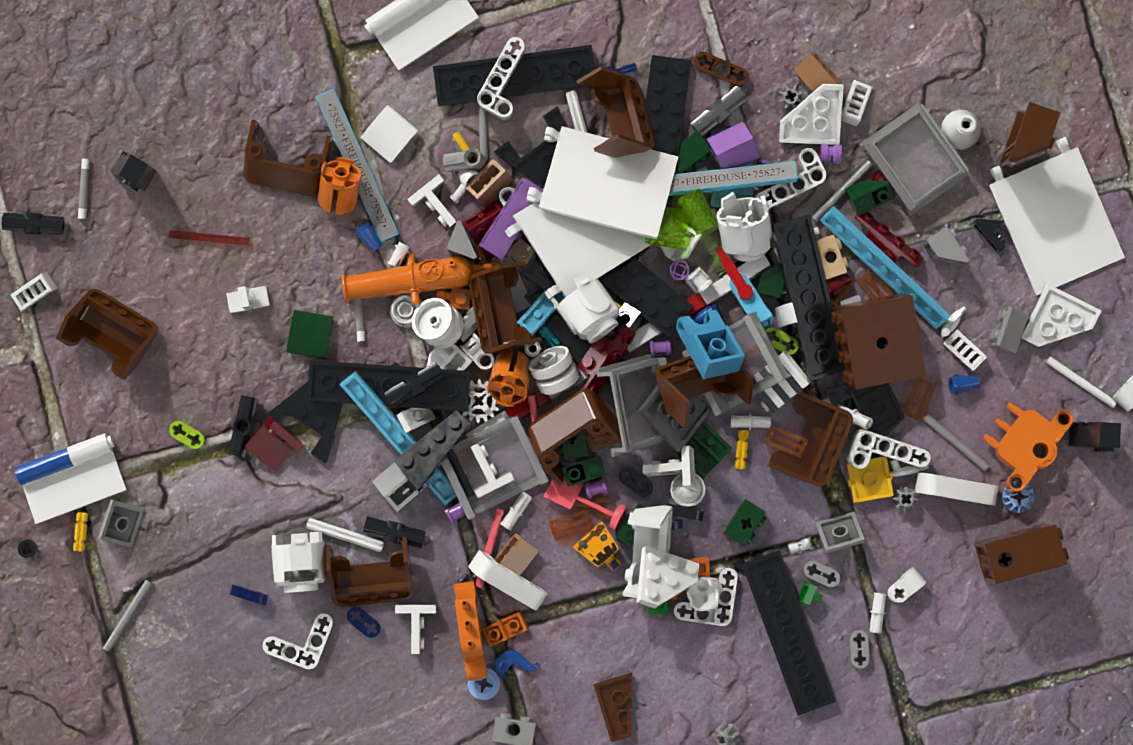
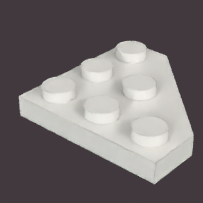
[779,84,844,145]
[1021,284,1101,347]
[637,546,699,608]

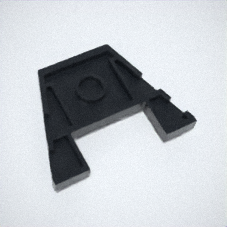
[494,106,565,189]
[261,382,343,463]
[825,383,905,461]

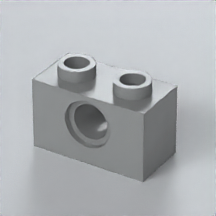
[492,713,536,745]

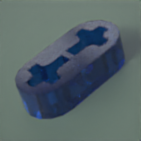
[229,584,269,605]
[347,606,381,638]

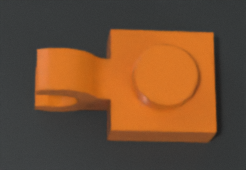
[436,288,471,310]

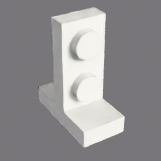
[407,174,456,228]
[226,286,270,313]
[471,443,514,498]
[643,445,696,489]
[395,604,437,654]

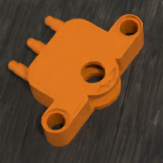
[983,402,1073,494]
[454,581,487,681]

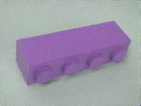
[478,178,544,260]

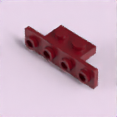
[854,211,923,267]
[577,326,636,395]

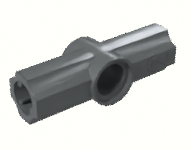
[691,86,748,136]

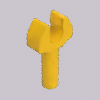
[452,131,478,160]

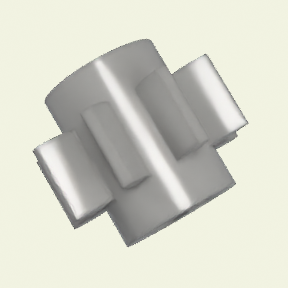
[778,85,802,109]
[892,487,918,512]
[715,722,740,745]

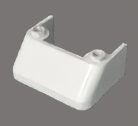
[623,505,673,598]

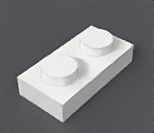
[397,408,436,433]

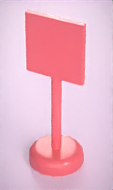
[543,476,628,531]

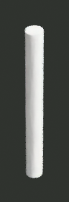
[1046,356,1117,408]

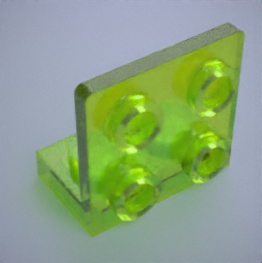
[678,189,718,235]
[645,206,691,250]

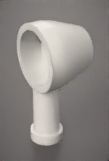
[450,169,479,203]

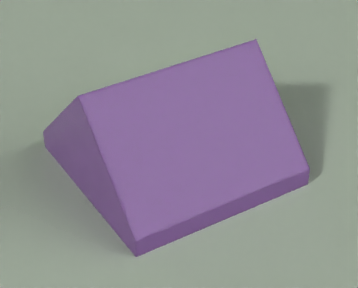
[707,122,760,169]

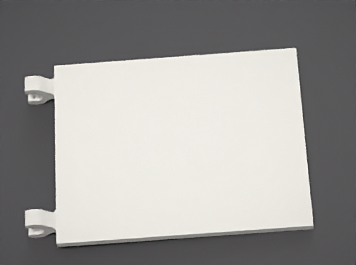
[526,126,678,240]
[989,137,1125,296]
[505,202,664,299]

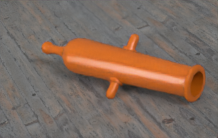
[341,252,502,305]

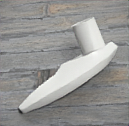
[941,307,967,338]
[890,459,929,477]

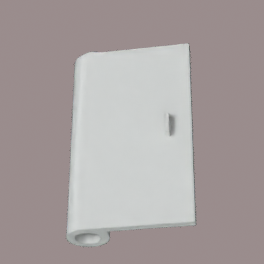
[364,0,479,71]

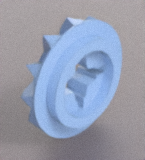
[1002,481,1035,513]
[468,668,500,700]

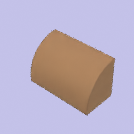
[793,51,841,92]
[465,159,513,207]
[495,532,539,575]

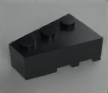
[111,151,157,192]
[1069,422,1121,452]

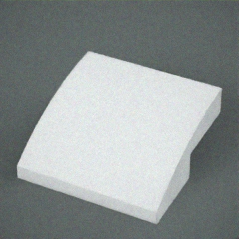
[360,105,419,163]

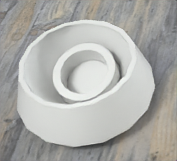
[390,294,422,328]
[670,474,706,507]

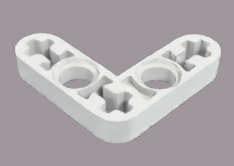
[674,568,737,626]
[262,613,334,669]

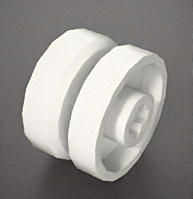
[412,298,464,349]
[528,346,580,395]

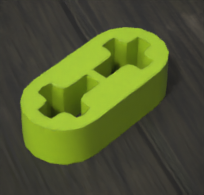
[765,327,799,355]
[169,421,205,449]

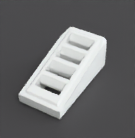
[841,80,872,126]
[11,272,57,312]
[943,329,987,372]

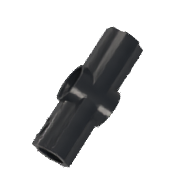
[1,213,65,235]
[384,362,446,408]
[228,395,258,458]
[363,516,426,548]

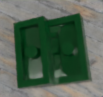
[286,310,333,359]
[674,420,732,479]

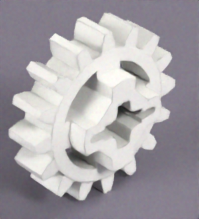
[462,379,499,423]

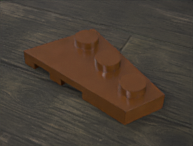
[593,672,632,742]

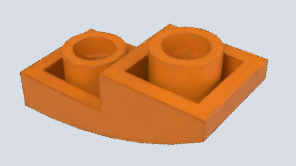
[482,611,529,647]

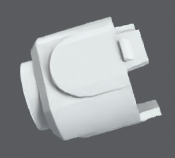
[717,192,772,262]
[551,273,620,344]
[271,532,327,593]

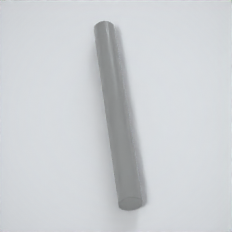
[478,100,488,160]
[812,160,873,222]
[923,414,990,471]
[103,579,153,652]

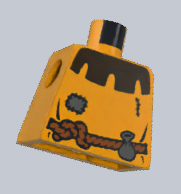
[573,521,621,571]

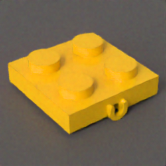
[846,456,894,503]

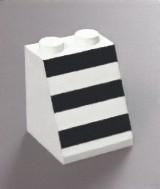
[753,350,811,413]

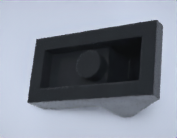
[972,219,1006,254]

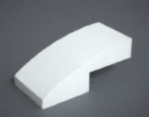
[774,303,797,328]

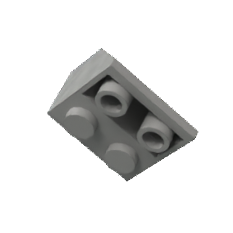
[922,227,969,265]
[989,306,1029,354]
[372,462,428,512]

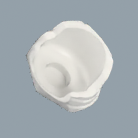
[687,576,722,611]

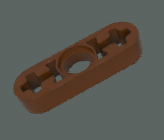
[694,52,749,87]

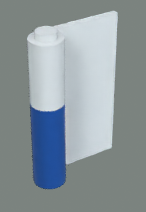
[14,433,127,524]

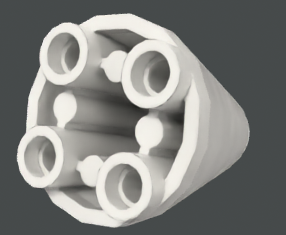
[941,109,981,150]

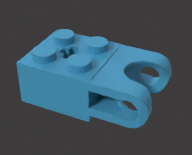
[676,310,745,379]

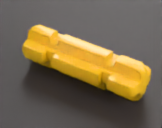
[735,430,749,470]
[73,512,88,552]

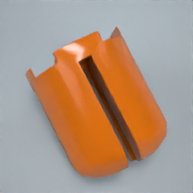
[318,157,361,215]
[487,350,532,407]

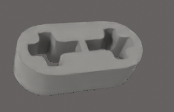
[803,561,840,587]
[849,630,869,669]

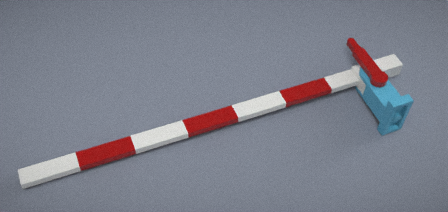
[466,248,775,445]

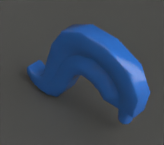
[494,650,539,679]

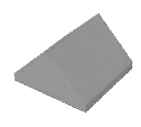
[447,220,478,262]
[98,500,144,547]
[816,512,865,553]

